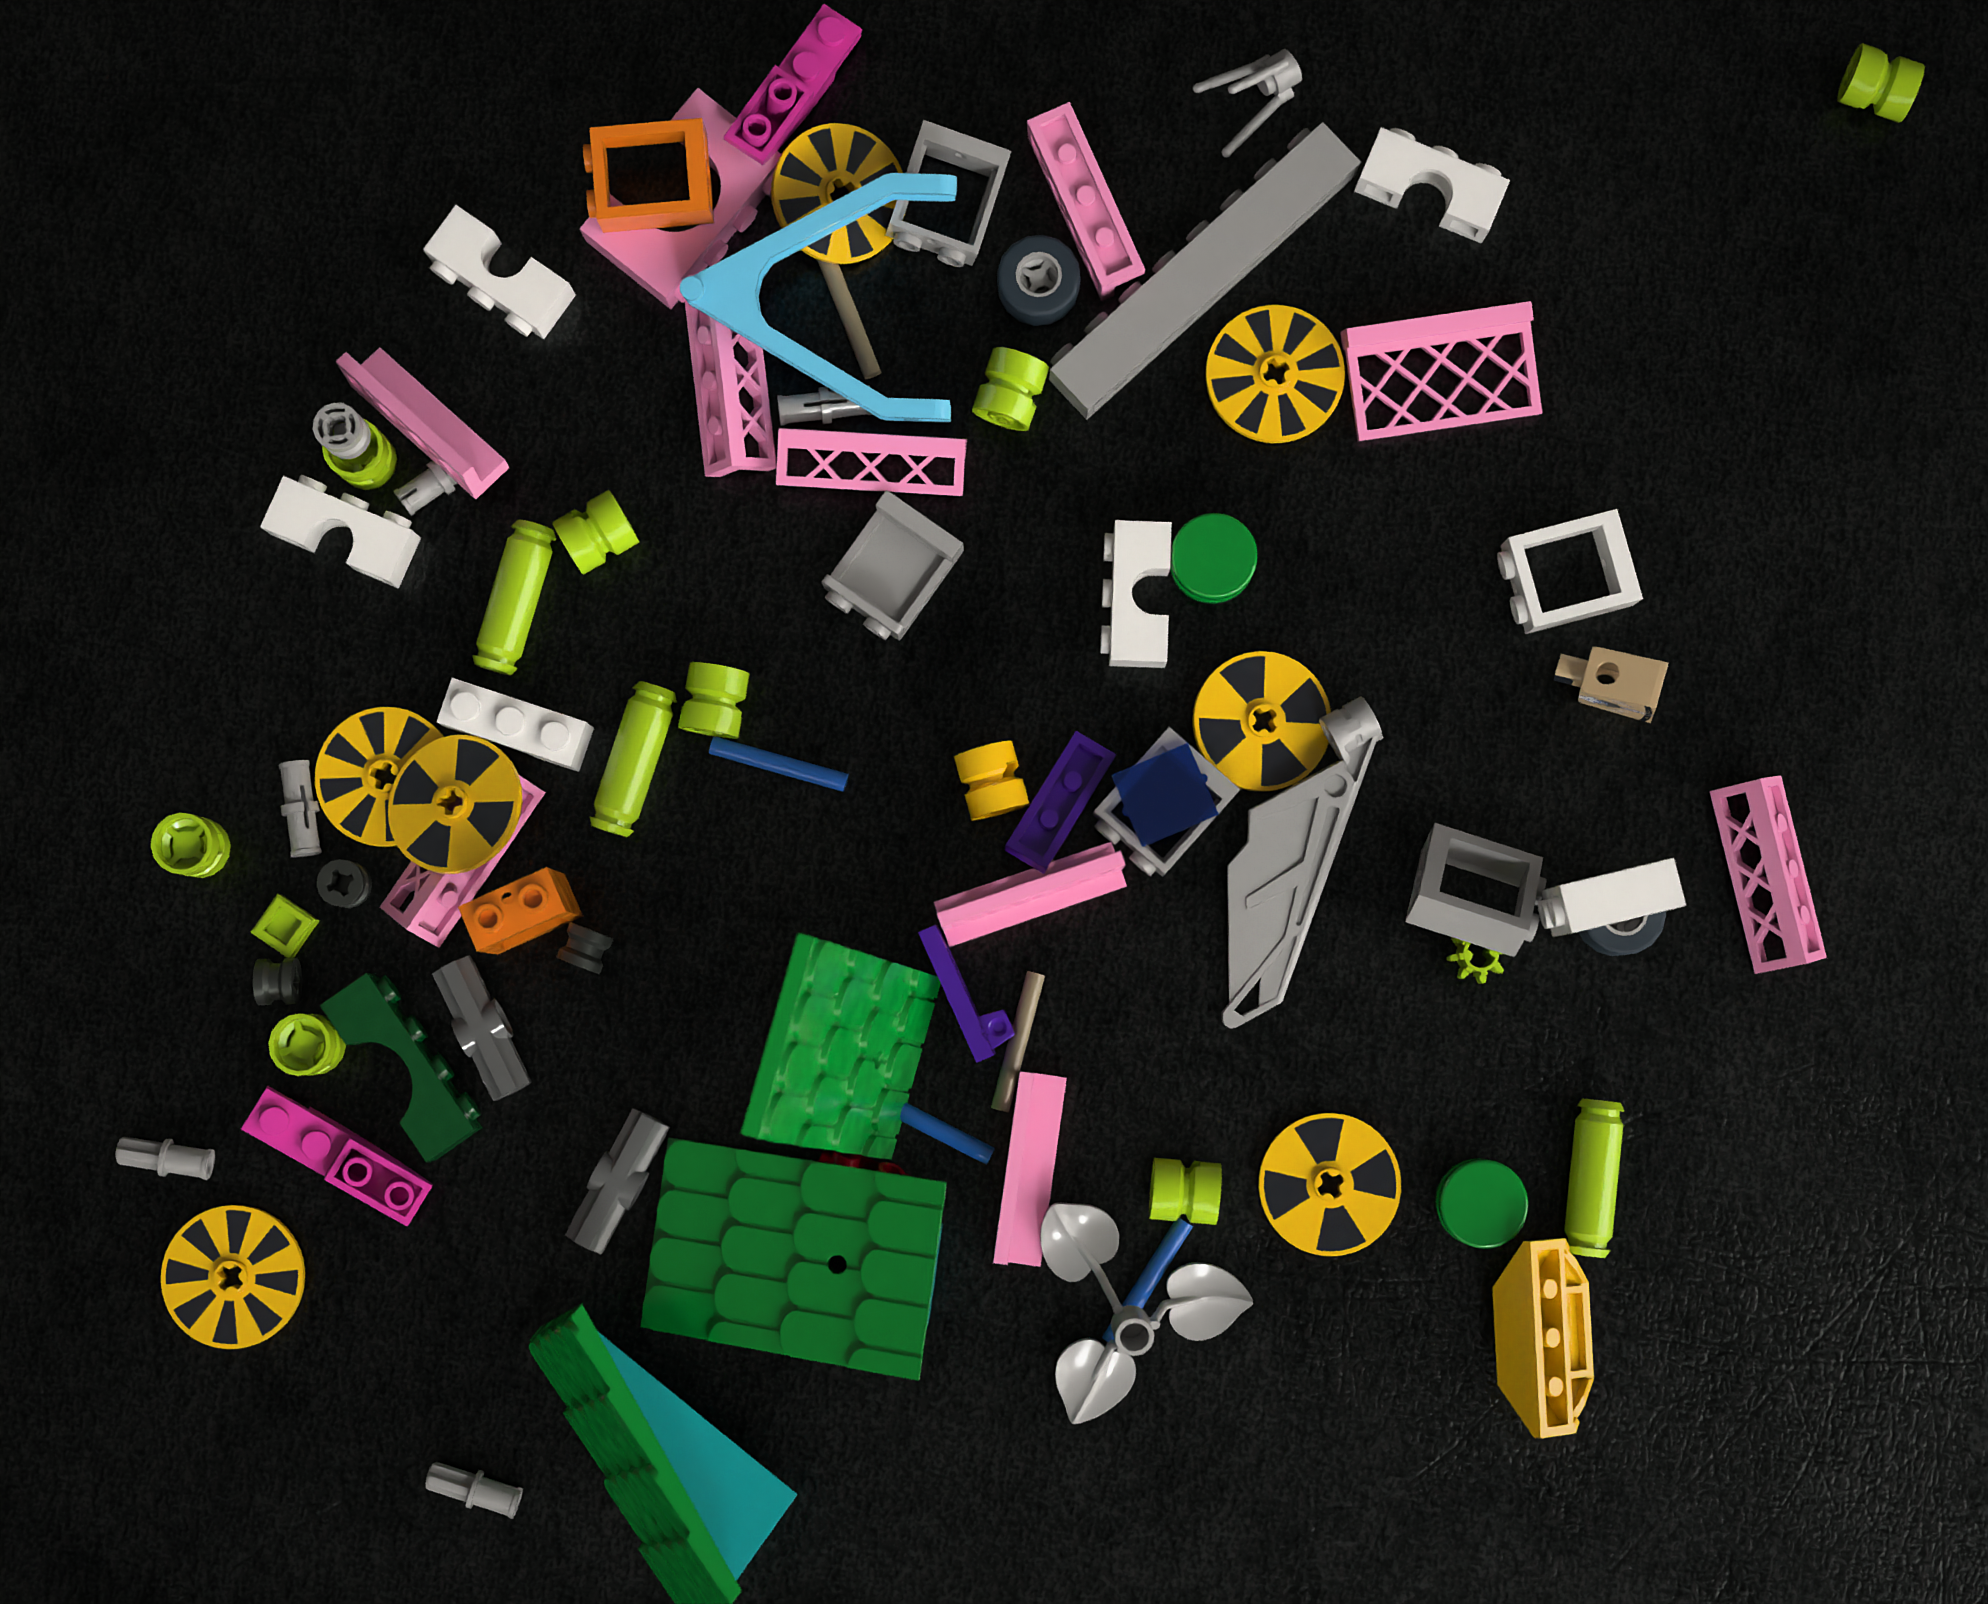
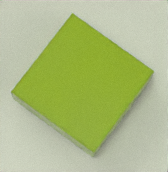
[251,894,320,958]

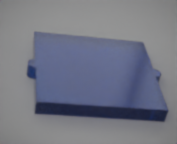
[1111,743,1219,847]

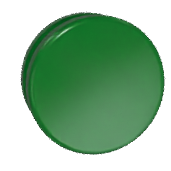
[1170,513,1258,604]
[1435,1158,1528,1249]

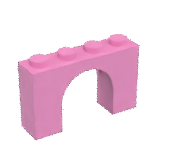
[580,88,781,309]

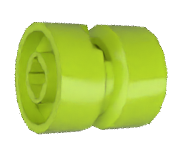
[1837,43,1925,123]
[972,347,1049,431]
[322,419,397,490]
[552,490,640,575]
[678,662,750,739]
[151,813,231,878]
[268,1013,346,1076]
[1149,1157,1222,1225]

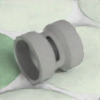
[313,403,371,459]

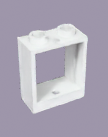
[1497,509,1643,634]
[1538,858,1686,937]

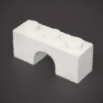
[1355,127,1510,243]
[423,205,576,339]
[260,475,421,588]
[1100,520,1172,668]
[437,678,594,772]

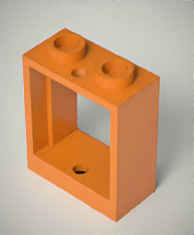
[583,118,714,233]
[458,867,583,955]

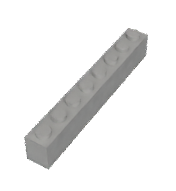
[1049,122,1361,420]

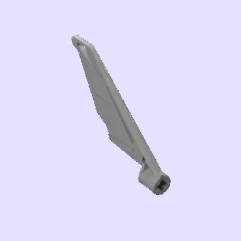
[1221,696,1383,1029]

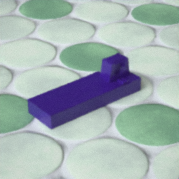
[1004,731,1116,874]
[918,925,1015,1063]

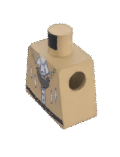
[1554,647,1668,723]

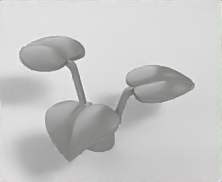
[1040,1202,1253,1424]

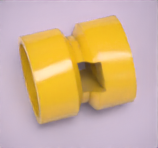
[954,741,1029,821]

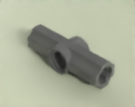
[432,956,532,1101]
[565,1108,670,1254]

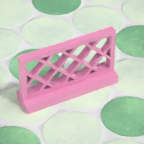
[1340,301,1542,441]
[934,842,1127,947]

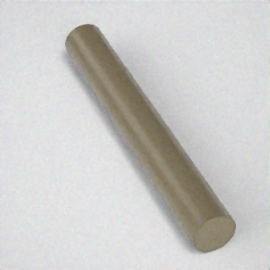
[817,259,881,379]
[991,971,1045,1113]

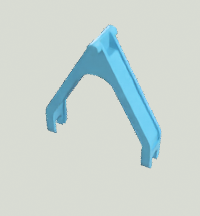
[680,173,957,422]

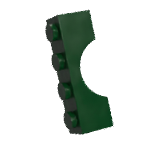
[320,973,482,1162]

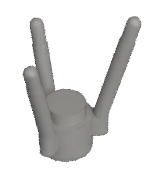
[1193,49,1302,157]

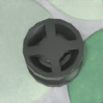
[317,859,372,908]
[556,922,613,974]
[253,958,302,1005]

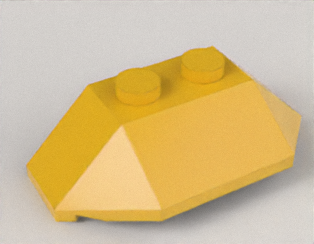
[1492,1238,1594,1438]

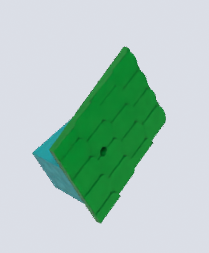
[741,933,941,1160]
[640,1137,947,1380]
[529,1304,797,1604]

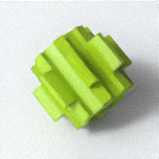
[1446,937,1504,984]

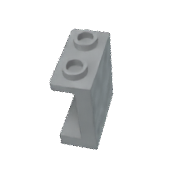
[822,490,964,641]

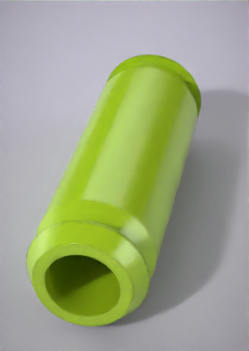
[472,520,556,675]
[590,681,677,837]
[1564,1098,1625,1258]

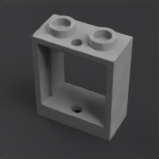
[885,120,1011,267]
[1093,727,1240,877]
[1405,823,1546,957]

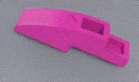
[723,4,863,165]
[241,1086,433,1227]

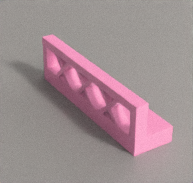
[1027,102,1145,302]
[685,301,777,477]
[336,348,509,499]
[776,428,967,496]
[380,774,545,948]
[1710,775,1827,974]
[993,1071,1067,1267]

